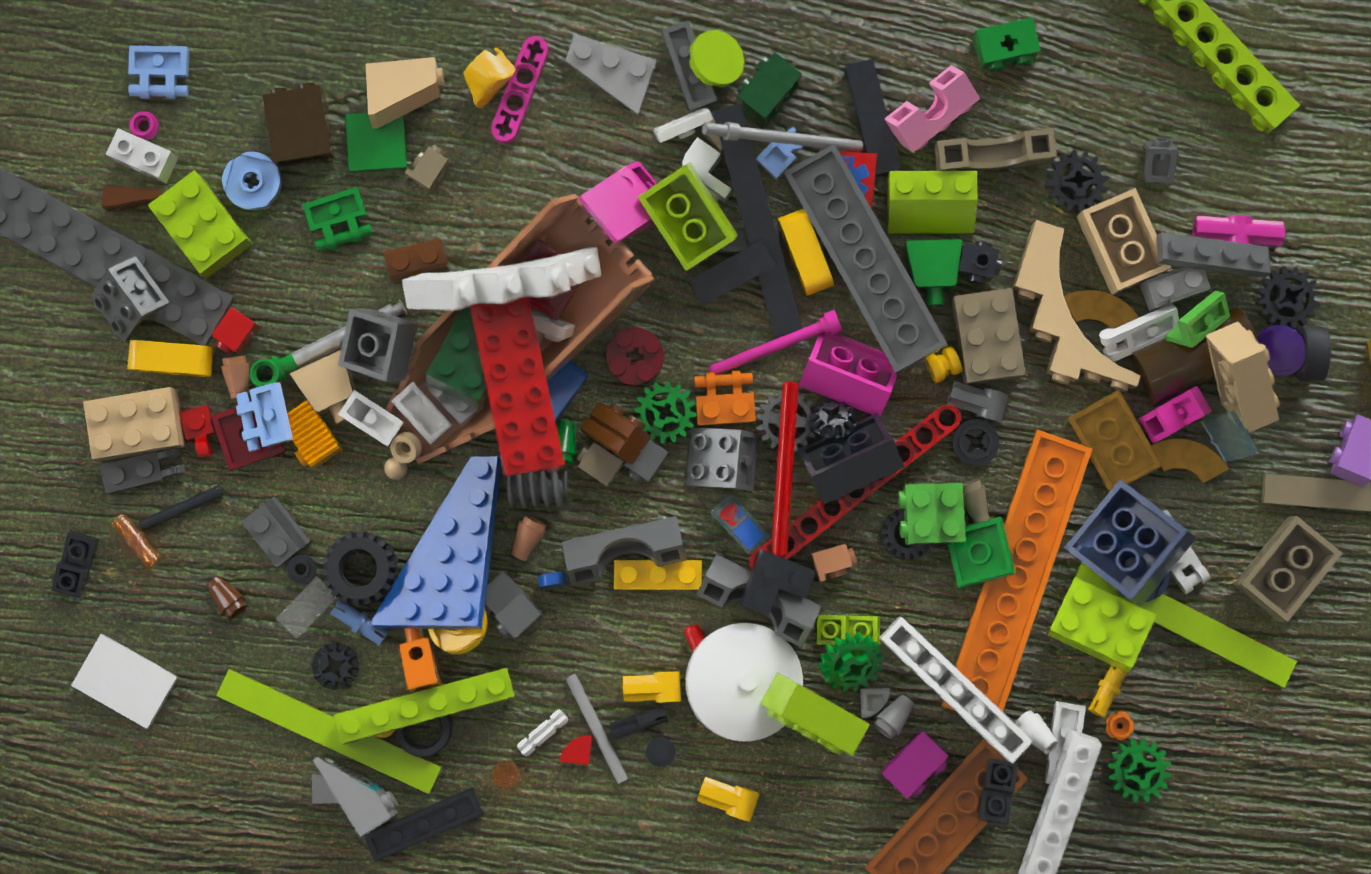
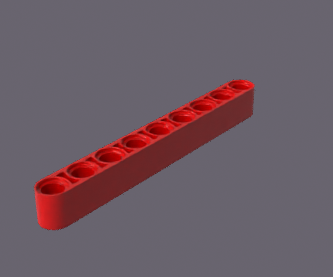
[749,405,961,570]

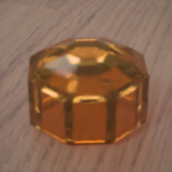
[492,760,520,788]

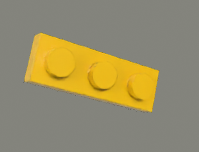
[614,560,702,590]

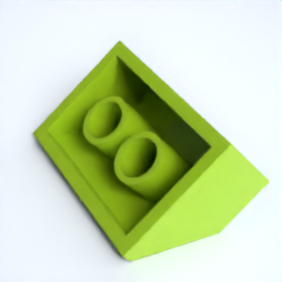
[638,162,738,271]
[887,171,978,234]

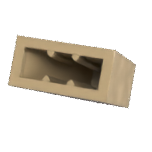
[366,57,444,129]

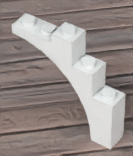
[402,247,602,310]

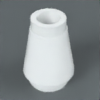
[1015,711,1058,754]

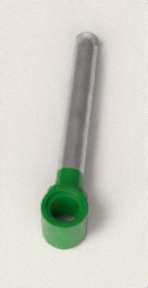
[250,300,407,387]

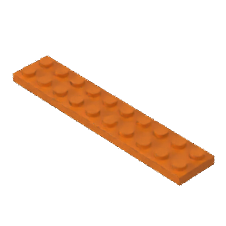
[941,429,1093,712]

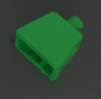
[904,239,962,307]

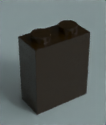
[262,82,335,168]

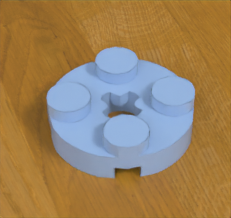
[222,152,282,211]

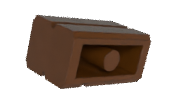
[383,238,450,285]
[580,403,650,464]

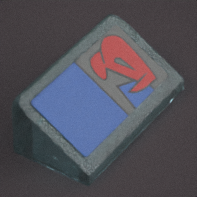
[710,494,770,556]

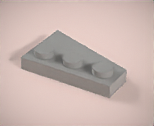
[565,34,656,116]

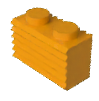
[287,400,343,469]

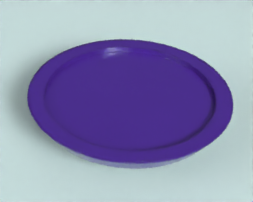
[1257,325,1306,376]

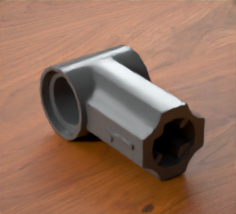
[947,381,1009,424]

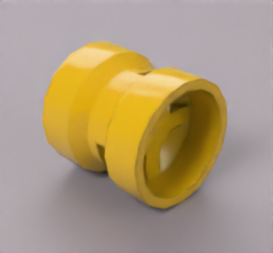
[924,346,963,384]

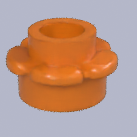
[1105,711,1135,740]

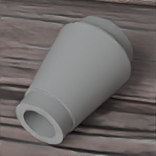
[873,694,915,739]

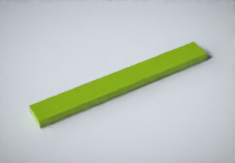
[1075,562,1297,688]
[216,669,442,794]

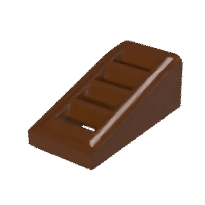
[102,185,164,212]

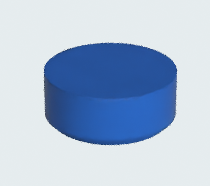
[537,572,568,589]

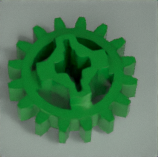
[634,381,697,445]
[819,632,884,692]
[1106,738,1172,803]

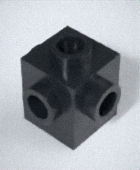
[958,241,1002,285]

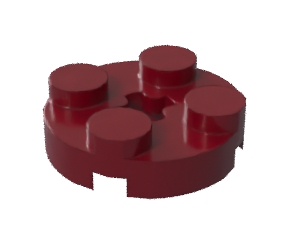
[606,327,664,386]

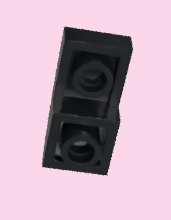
[51,531,99,598]
[978,758,1018,825]

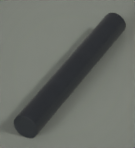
[139,485,224,532]

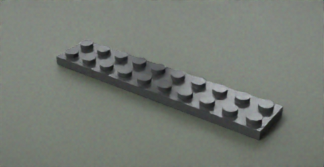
[0,168,235,346]

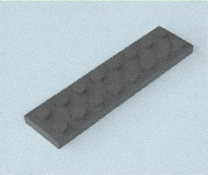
[784,144,948,374]

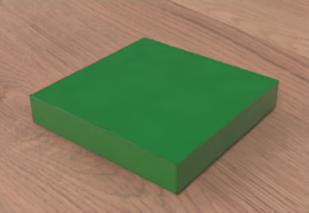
[345,113,407,173]
[947,517,1017,589]

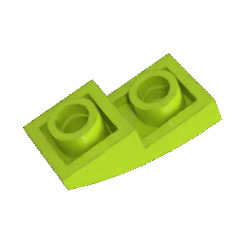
[817,615,880,646]

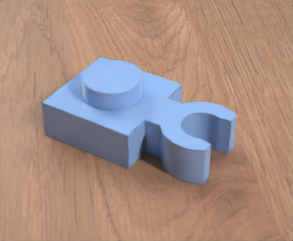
[756,127,804,180]

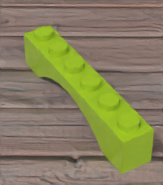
[334,668,515,745]

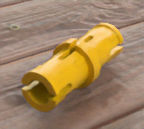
[1088,665,1127,718]

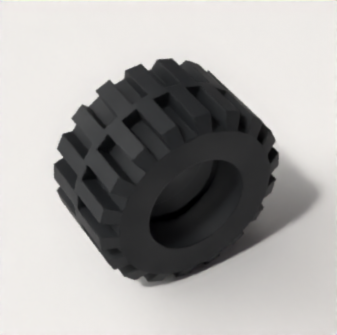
[321,531,399,605]

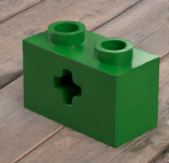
[973,17,1041,72]

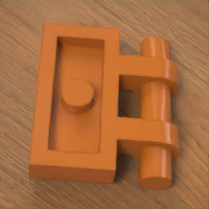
[694,370,756,426]

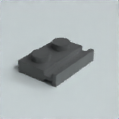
[241,496,312,568]

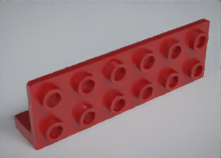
[470,296,565,476]

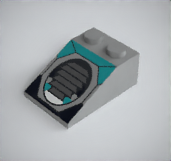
[313,754,399,837]

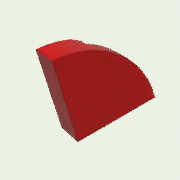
[560,735,592,765]

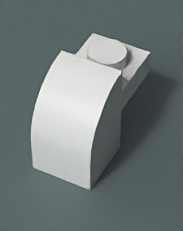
[682,137,732,203]

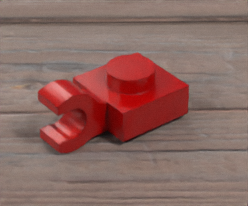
[179,405,217,458]

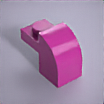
[1138,386,1212,444]

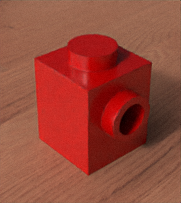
[211,306,260,355]

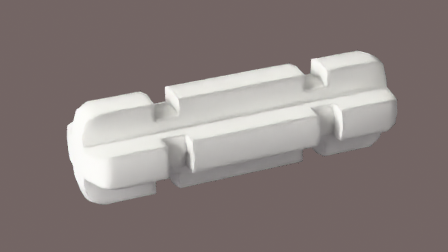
[517,709,568,756]

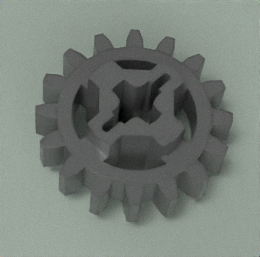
[756,390,816,452]

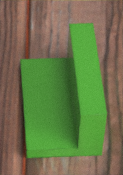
[1165,290,1230,348]

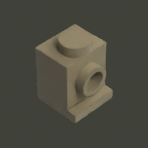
[405,145,451,193]

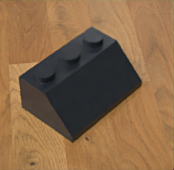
[797,413,904,504]

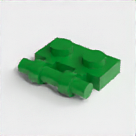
[302,187,373,252]

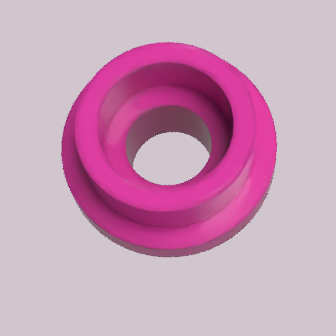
[129,111,159,140]

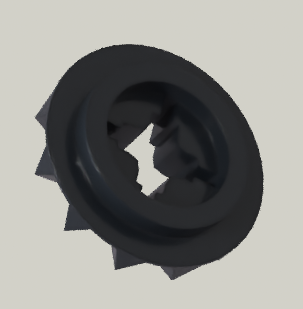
[809,399,857,438]
[952,419,999,466]
[311,643,359,690]

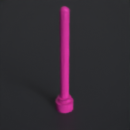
[709,310,843,375]

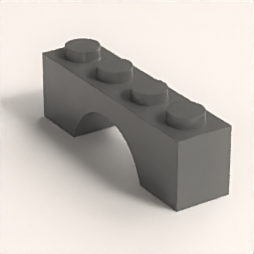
[562,516,686,586]
[696,554,821,647]

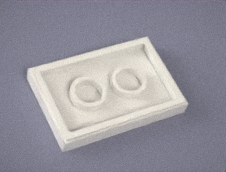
[71,634,179,729]

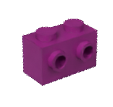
[879,730,949,799]

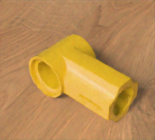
[623,671,681,702]
[697,776,760,822]

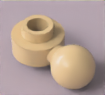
[384,432,422,480]

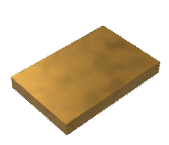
[1068,390,1162,492]

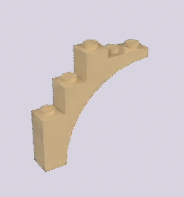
[1012,220,1141,392]

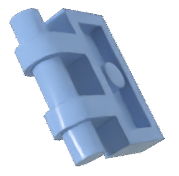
[128,46,189,100]
[236,383,293,452]

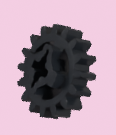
[1045,150,1109,214]
[1255,266,1321,329]

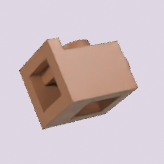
[810,544,857,582]

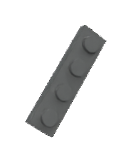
[1156,232,1271,278]

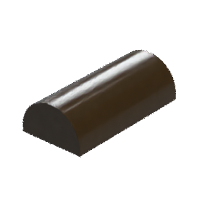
[1130,308,1259,406]

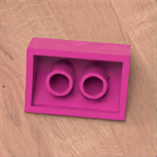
[799,332,898,417]

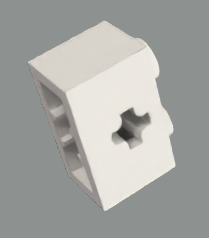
[106,128,178,184]

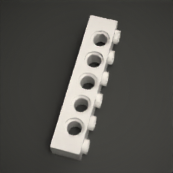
[879,617,1033,763]
[1018,729,1102,874]

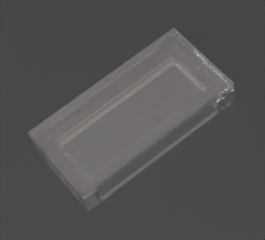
[276,576,337,639]

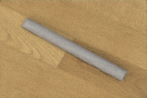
[565,673,628,784]

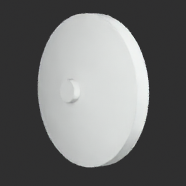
[686,623,803,741]

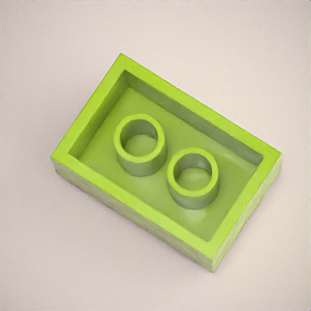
[148,170,253,279]
[1048,577,1157,673]
[760,672,870,756]

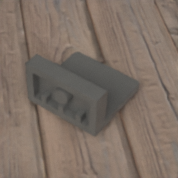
[91,256,169,342]
[686,428,759,492]

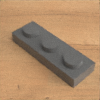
[661,20,717,112]

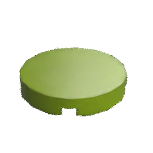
[689,30,744,87]

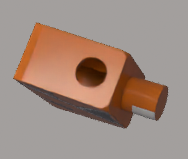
[399,629,444,693]

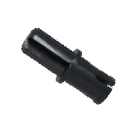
[609,704,669,739]

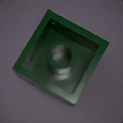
[736,52,802,129]

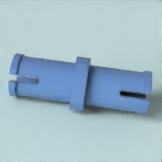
[330,599,389,646]

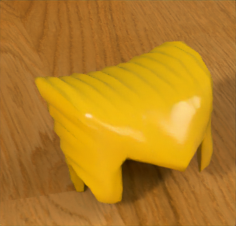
[464,48,516,108]

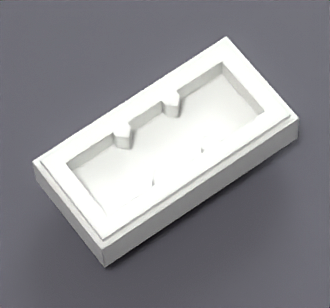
[653,107,713,143]
[391,382,452,444]

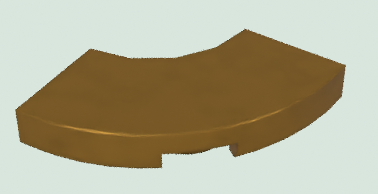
[1064,290,1139,329]
[1151,439,1229,484]

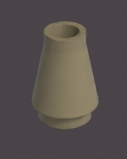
[963,479,990,524]

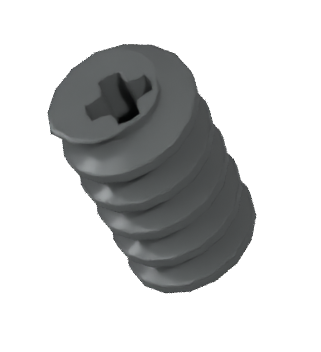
[507,471,568,508]

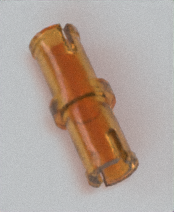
[110,513,162,569]

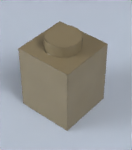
[577,443,624,487]

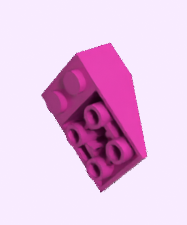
[578,161,657,244]

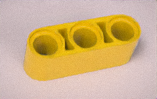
[777,208,834,296]
[127,340,214,377]

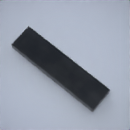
[844,58,901,176]
[364,787,484,862]

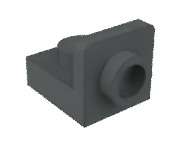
[1143,137,1178,183]

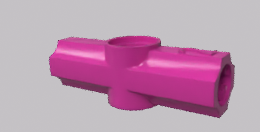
[1192,215,1285,248]

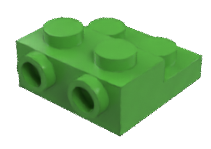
[898,483,966,545]

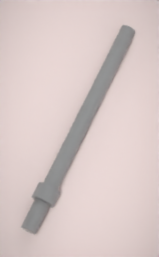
[702,122,863,152]

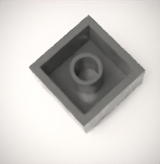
[338,308,418,381]

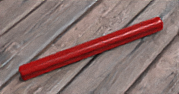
[771,382,799,557]

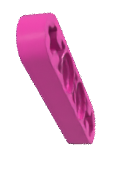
[491,36,549,144]

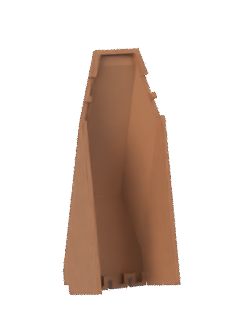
[385,194,655,464]

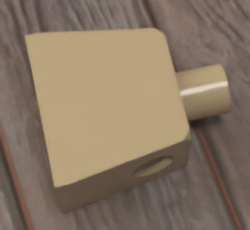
[290,350,356,425]

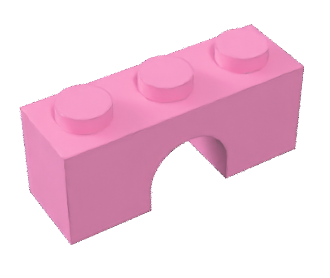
[885,65,980,153]

